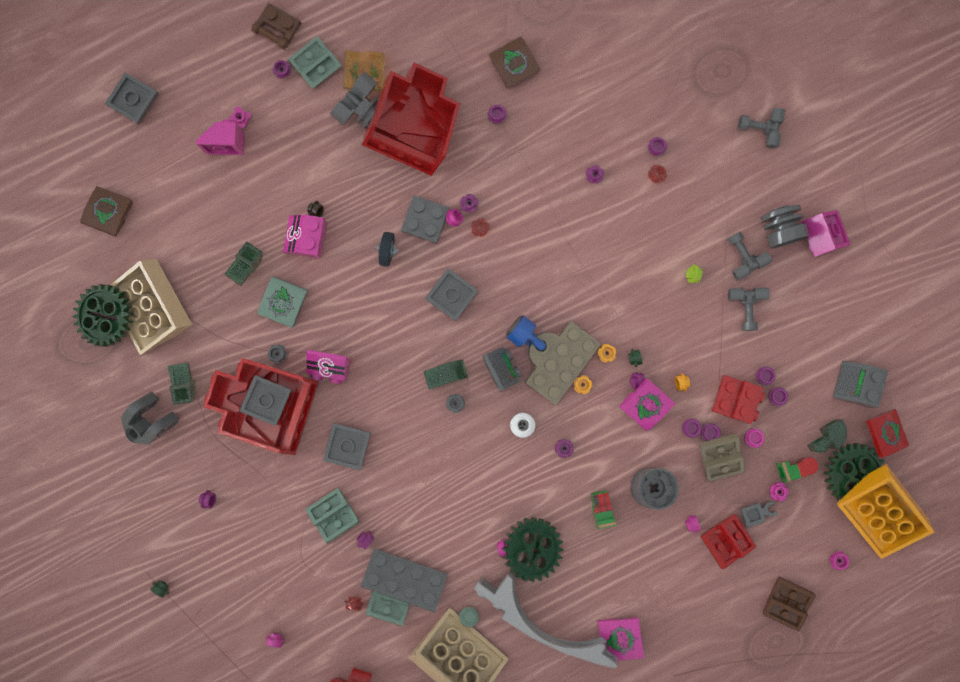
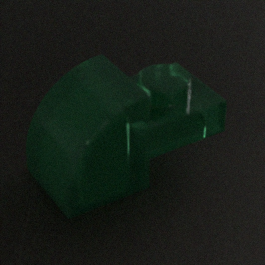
[225,241,263,286]
[423,359,468,389]
[168,362,196,405]
[807,419,847,453]

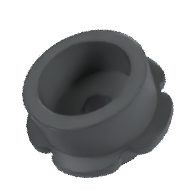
[268,345,287,363]
[446,394,465,413]

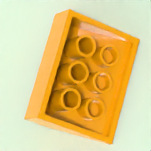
[837,464,934,559]

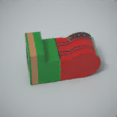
[776,457,818,482]
[591,490,616,529]

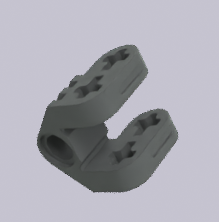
[121,392,180,445]

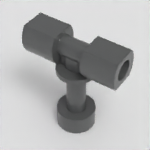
[738,108,785,149]
[727,231,773,281]
[728,288,769,331]

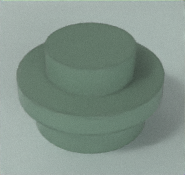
[459,607,479,627]

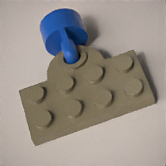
[506,315,601,405]

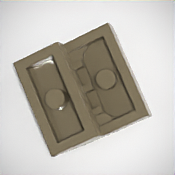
[699,433,745,482]

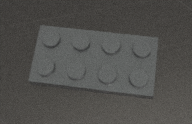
[361,549,448,613]

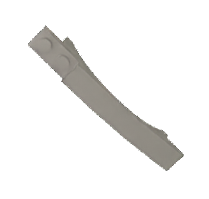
[474,572,618,668]

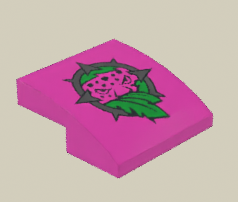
[619,378,676,431]
[598,617,644,660]

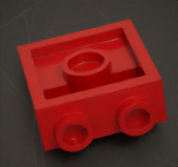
[711,375,765,424]

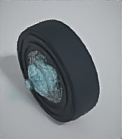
[375,232,398,267]

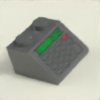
[483,347,522,392]
[833,361,888,408]

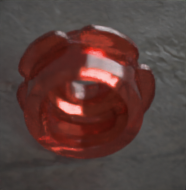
[648,165,667,183]
[471,218,489,237]
[345,597,364,611]

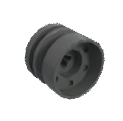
[760,205,810,249]
[630,467,679,510]

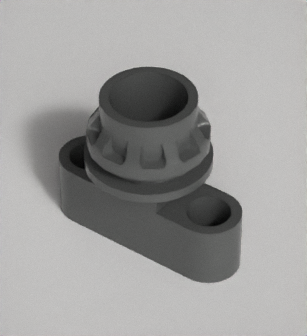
[330,71,379,129]

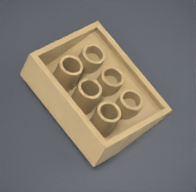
[111,259,192,355]
[408,607,508,682]

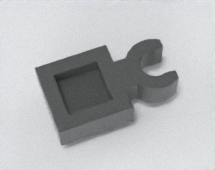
[739,501,778,528]

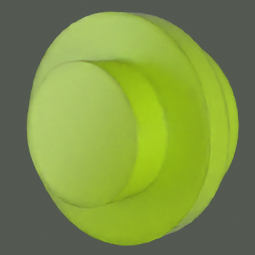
[686,264,703,283]

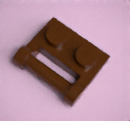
[251,3,302,50]

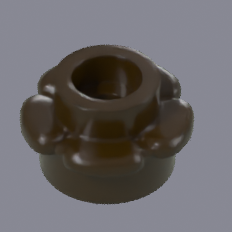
[307,201,324,217]

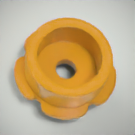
[598,344,616,363]
[674,373,690,392]
[574,375,593,394]

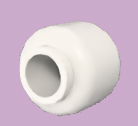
[510,413,535,438]

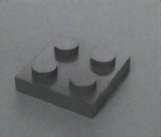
[105,73,159,125]
[401,195,449,244]
[425,268,478,322]
[240,375,292,426]
[323,423,371,470]

